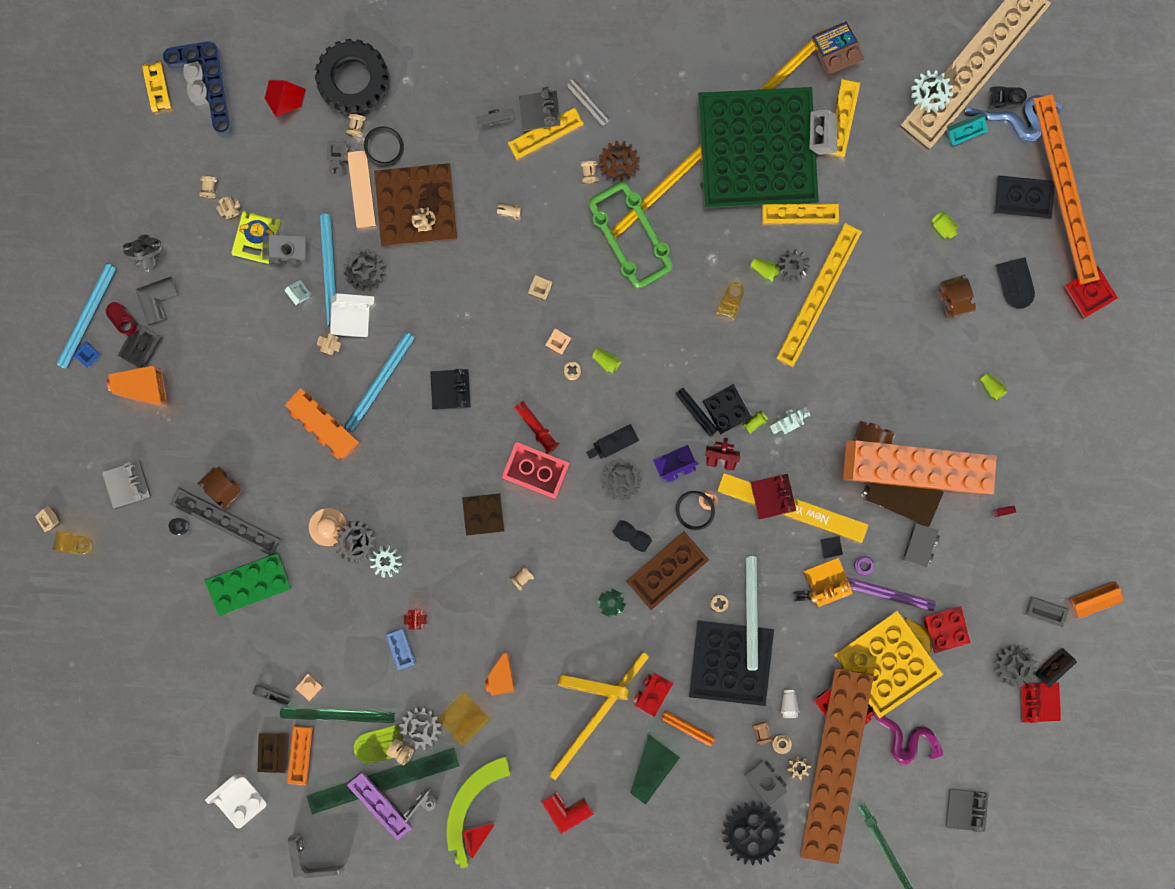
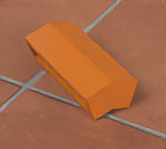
[1071,581,1124,619]

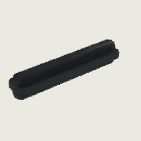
[676,388,718,436]

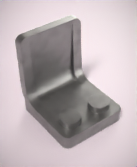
[288,834,344,878]

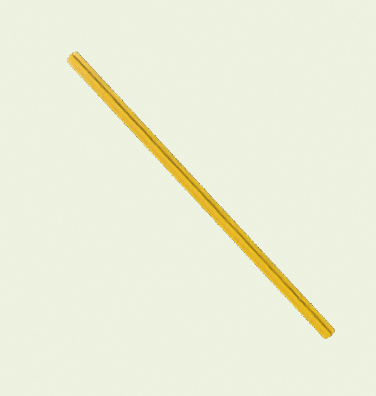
[605,29,825,238]

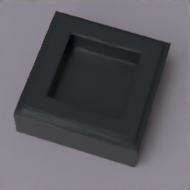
[820,536,843,558]

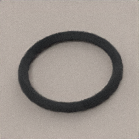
[364,126,404,166]
[675,491,715,530]

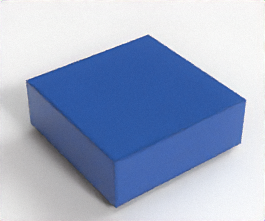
[74,341,101,368]

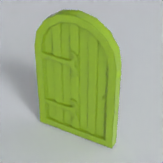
[354,724,404,764]

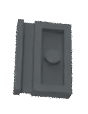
[117,322,161,368]

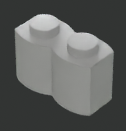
[183,62,209,106]

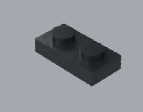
[1035,648,1077,688]

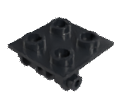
[430,369,471,410]
[703,384,752,435]

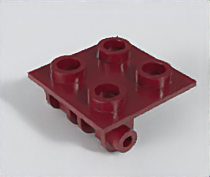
[750,474,796,519]

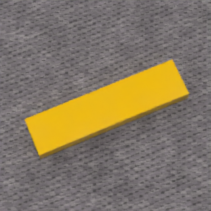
[831,79,861,157]
[508,107,584,160]
[762,203,839,224]

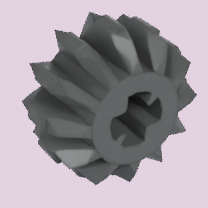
[777,249,810,282]

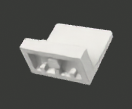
[330,294,374,337]

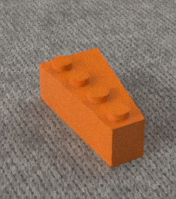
[285,388,360,460]

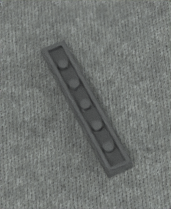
[170,487,282,555]

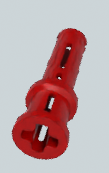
[514,400,560,454]

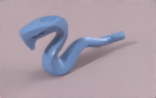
[965,95,1063,141]

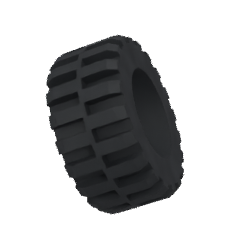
[315,39,389,115]

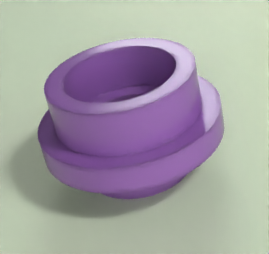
[855,556,874,575]

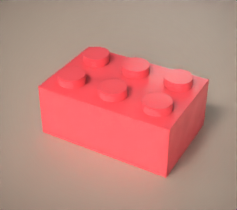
[502,442,570,499]

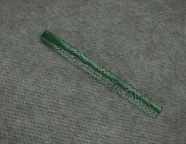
[280,708,395,723]

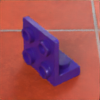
[653,445,699,483]

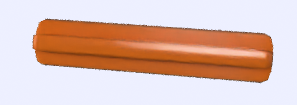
[662,711,715,746]

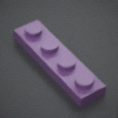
[347,771,412,840]

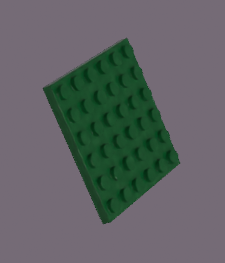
[698,87,819,208]

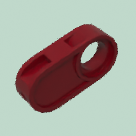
[106,302,137,336]

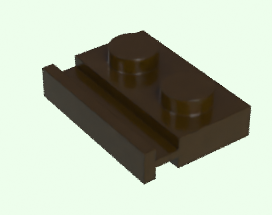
[257,733,288,773]

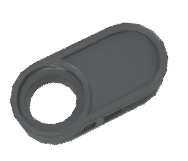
[252,684,291,708]

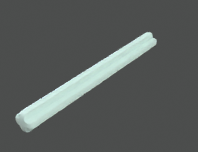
[746,556,758,670]

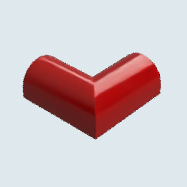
[541,791,594,835]

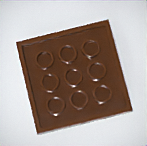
[374,163,458,247]

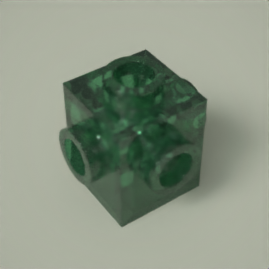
[597,589,626,618]

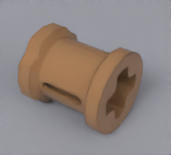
[752,721,774,745]

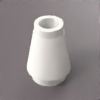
[781,690,800,718]

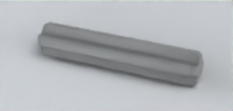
[567,79,610,126]

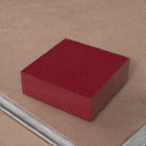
[993,505,1017,517]

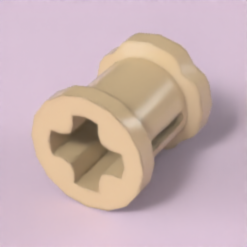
[346,114,366,137]
[581,161,599,183]
[199,176,218,198]
[564,362,581,380]
[510,565,535,591]
[710,595,729,612]

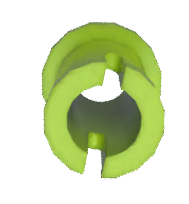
[743,410,768,434]

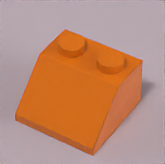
[485,652,515,696]

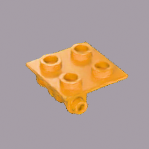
[804,558,853,607]

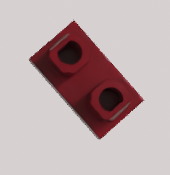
[705,437,740,471]

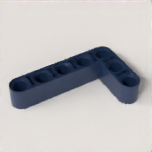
[163,41,232,136]

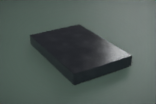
[994,175,1055,220]

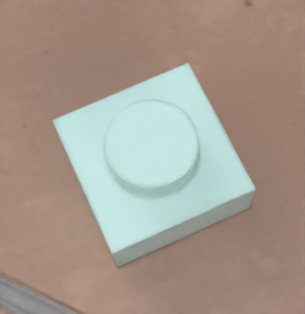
[285,280,312,305]

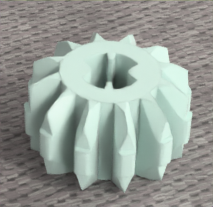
[370,545,402,578]

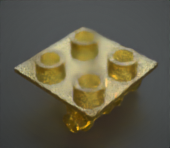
[437,692,491,746]

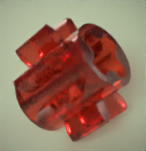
[404,610,427,630]

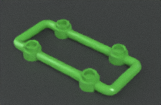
[589,181,673,288]

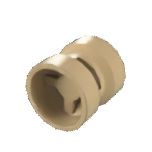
[387,739,414,765]

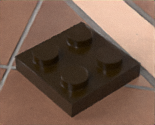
[462,493,505,536]

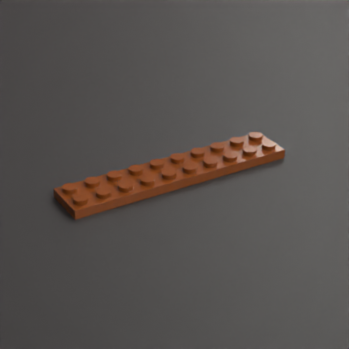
[800,668,874,864]

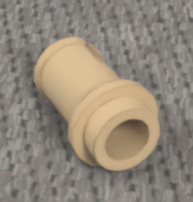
[497,202,522,219]

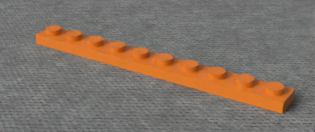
[1033,94,1100,285]

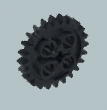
[722,801,785,866]

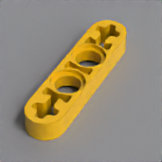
[557,675,630,700]

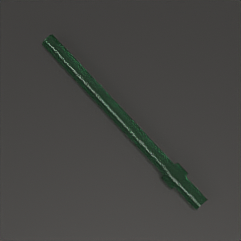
[858,803,913,889]

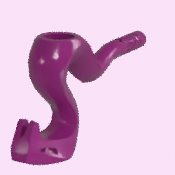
[868,704,944,765]

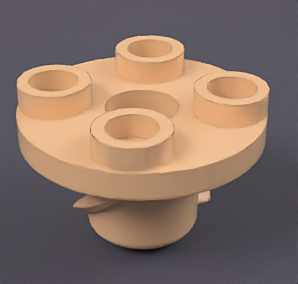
[309,508,348,546]

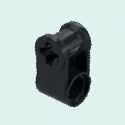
[989,86,1027,109]

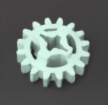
[911,70,953,113]
[770,407,810,434]

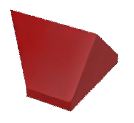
[264,80,306,117]
[463,822,495,858]

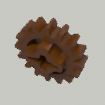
[599,140,640,182]

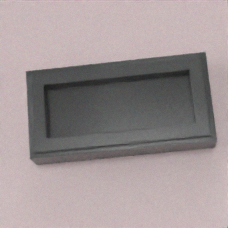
[1025,596,1069,627]

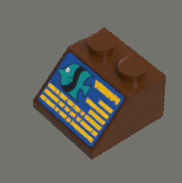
[811,21,864,75]

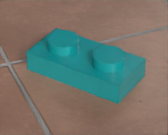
[947,113,988,146]

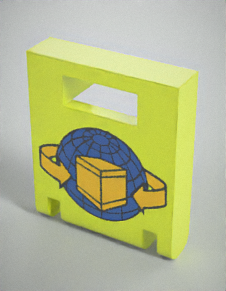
[231,211,281,264]

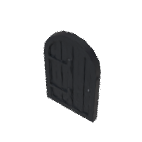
[996,257,1035,309]

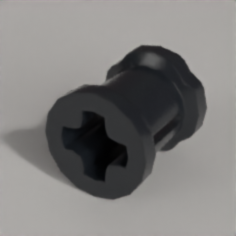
[168,518,189,535]

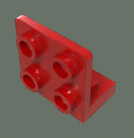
[633,672,674,717]

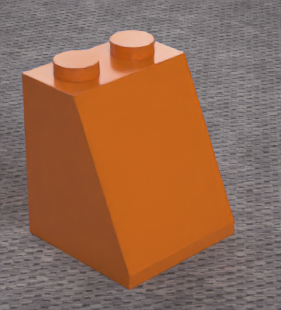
[107,366,168,407]

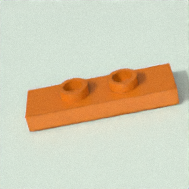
[287,725,313,785]

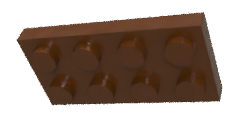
[626,531,709,610]

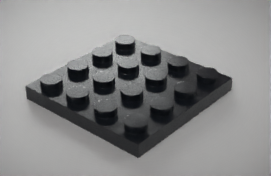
[689,620,774,706]

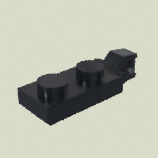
[586,424,639,459]

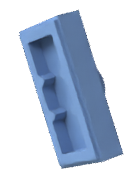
[385,628,416,670]

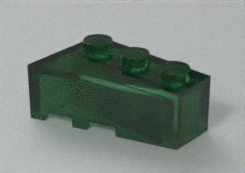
[630,733,680,805]

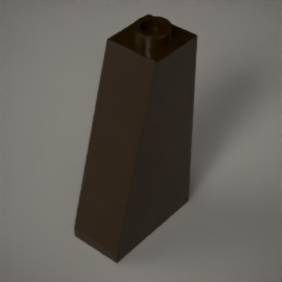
[862,483,944,527]

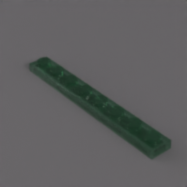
[306,747,460,814]

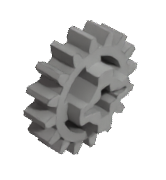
[399,707,441,750]

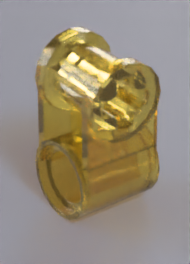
[716,282,744,321]
[53,531,93,554]

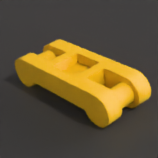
[142,60,172,112]

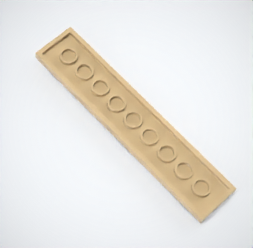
[901,0,1051,149]

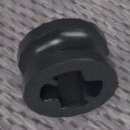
[794,590,812,601]

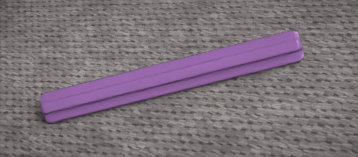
[847,577,936,611]

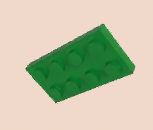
[204,552,291,616]

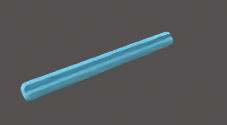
[320,213,336,327]
[56,263,116,368]
[345,332,414,431]

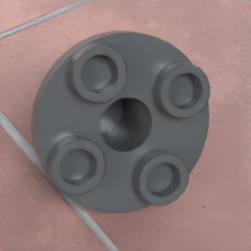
[123,234,162,270]

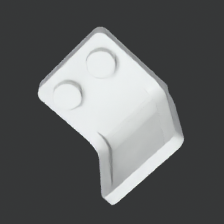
[205,774,267,828]

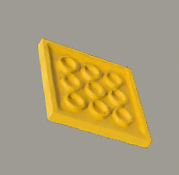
[835,610,943,718]

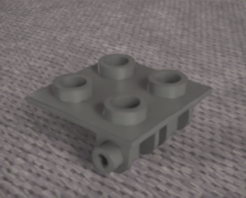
[519,87,561,131]
[946,789,989,832]

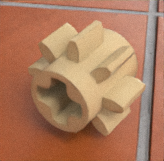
[216,195,241,219]
[412,207,435,231]
[316,333,341,355]
[787,756,811,780]

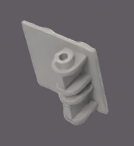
[102,461,150,509]
[404,788,437,823]

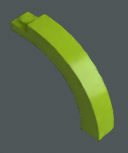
[447,755,511,868]

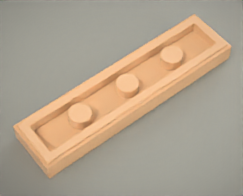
[348,150,376,228]

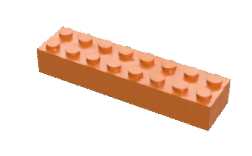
[843,440,997,494]

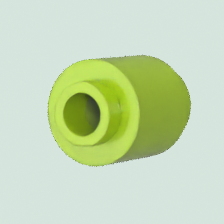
[931,211,959,239]

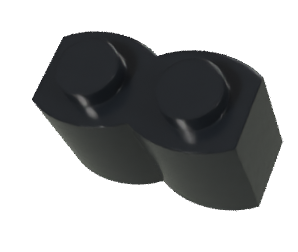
[612,520,652,552]

